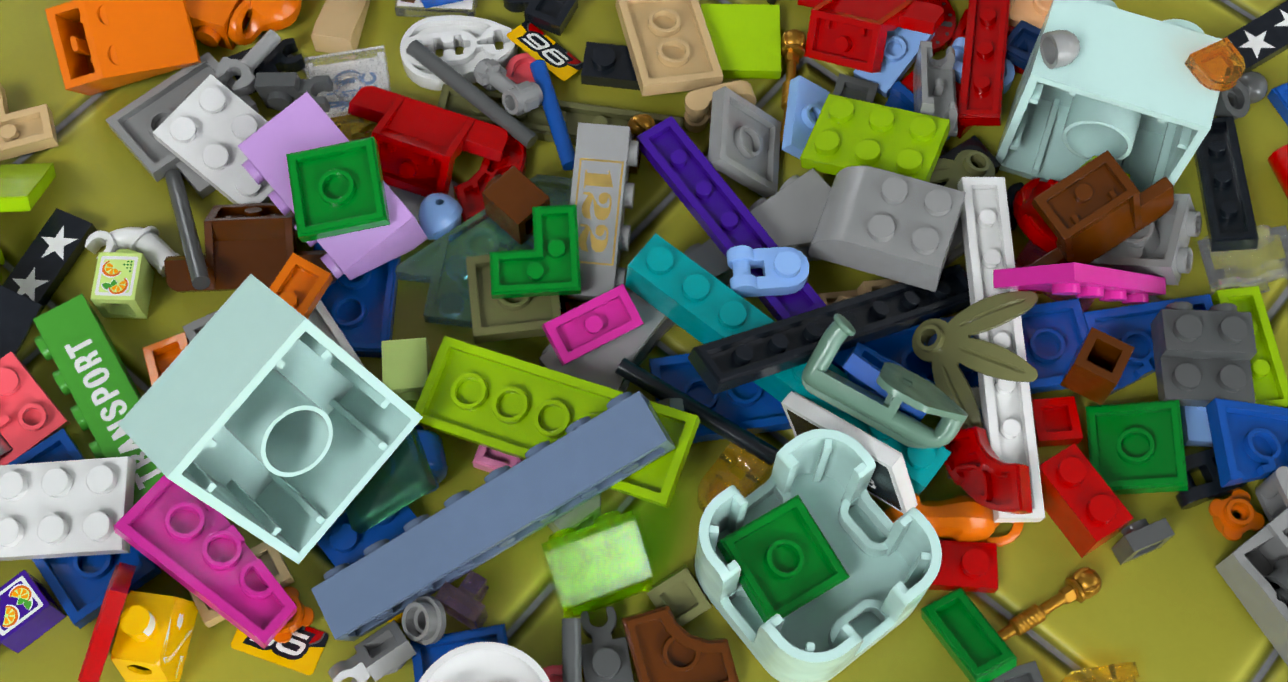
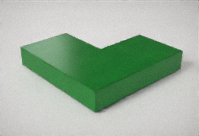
[490,205,581,299]

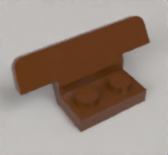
[1027,150,1174,294]
[164,203,337,293]

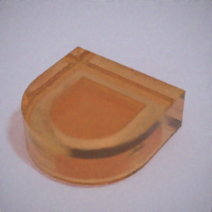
[1185,37,1245,91]

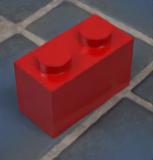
[1039,443,1134,558]

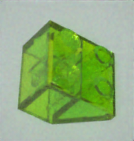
[541,510,653,618]

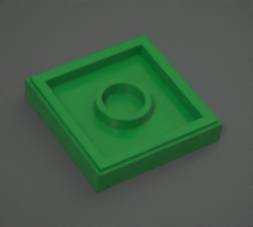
[286,136,390,243]
[1085,400,1188,495]
[717,495,850,623]

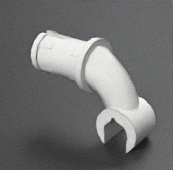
[85,226,180,277]

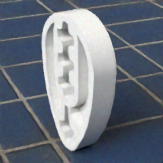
[400,15,518,91]

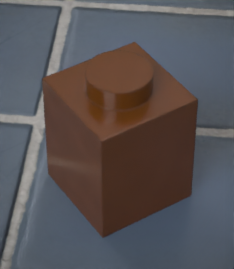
[482,166,550,245]
[1060,327,1135,405]

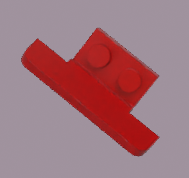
[797,0,945,73]
[348,86,508,197]

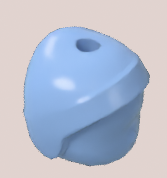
[418,193,463,242]

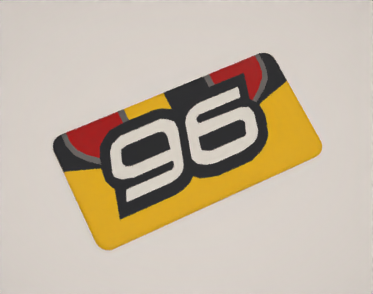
[507,21,583,81]
[231,626,329,675]

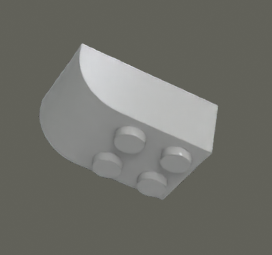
[808,166,966,292]

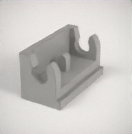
[913,41,958,137]

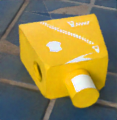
[111,591,198,682]

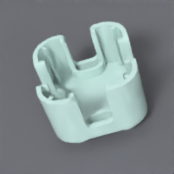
[694,429,942,682]

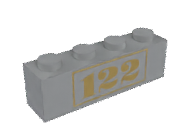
[562,122,639,302]

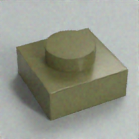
[646,564,712,627]

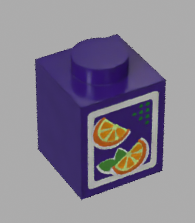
[0,570,66,653]

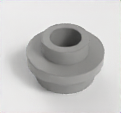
[402,596,446,645]

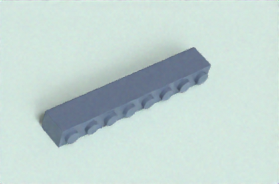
[311,391,676,642]

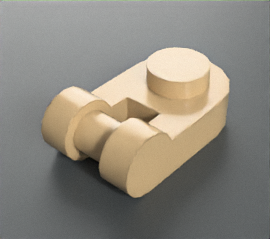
[684,80,757,133]

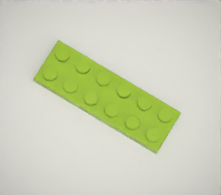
[415,336,700,508]

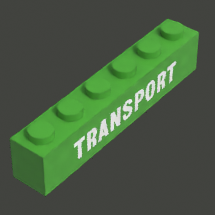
[33,294,164,506]

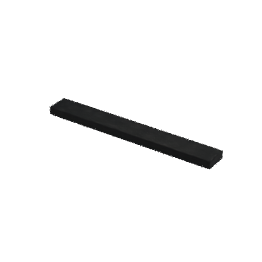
[688,264,970,395]

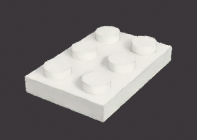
[152,74,274,204]
[0,456,136,561]

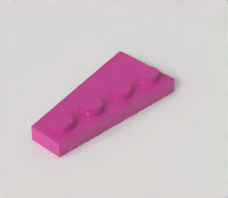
[993,262,1166,305]
[114,475,297,649]

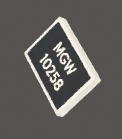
[781,391,918,514]

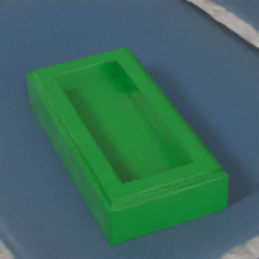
[921,587,1017,682]

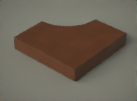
[621,605,739,682]

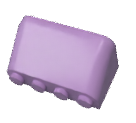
[238,92,428,280]

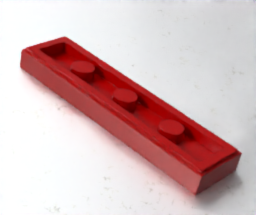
[957,0,1011,126]

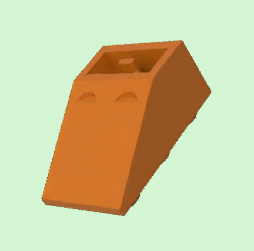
[45,0,201,96]

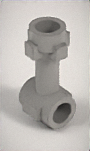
[474,58,543,116]

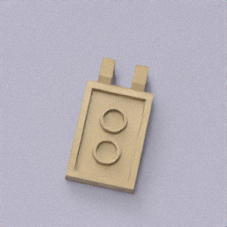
[615,0,723,96]

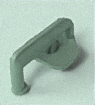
[801,313,968,449]

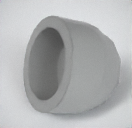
[1040,30,1080,69]

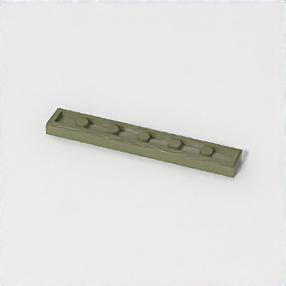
[437,84,684,155]

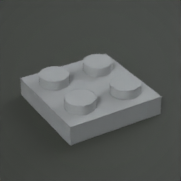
[708,86,781,198]

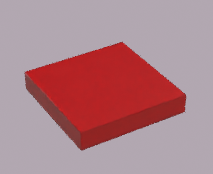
[78,562,136,682]

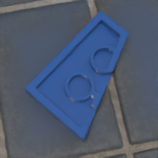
[1083,294,1214,396]
[1205,398,1288,488]

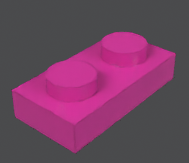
[542,284,644,366]

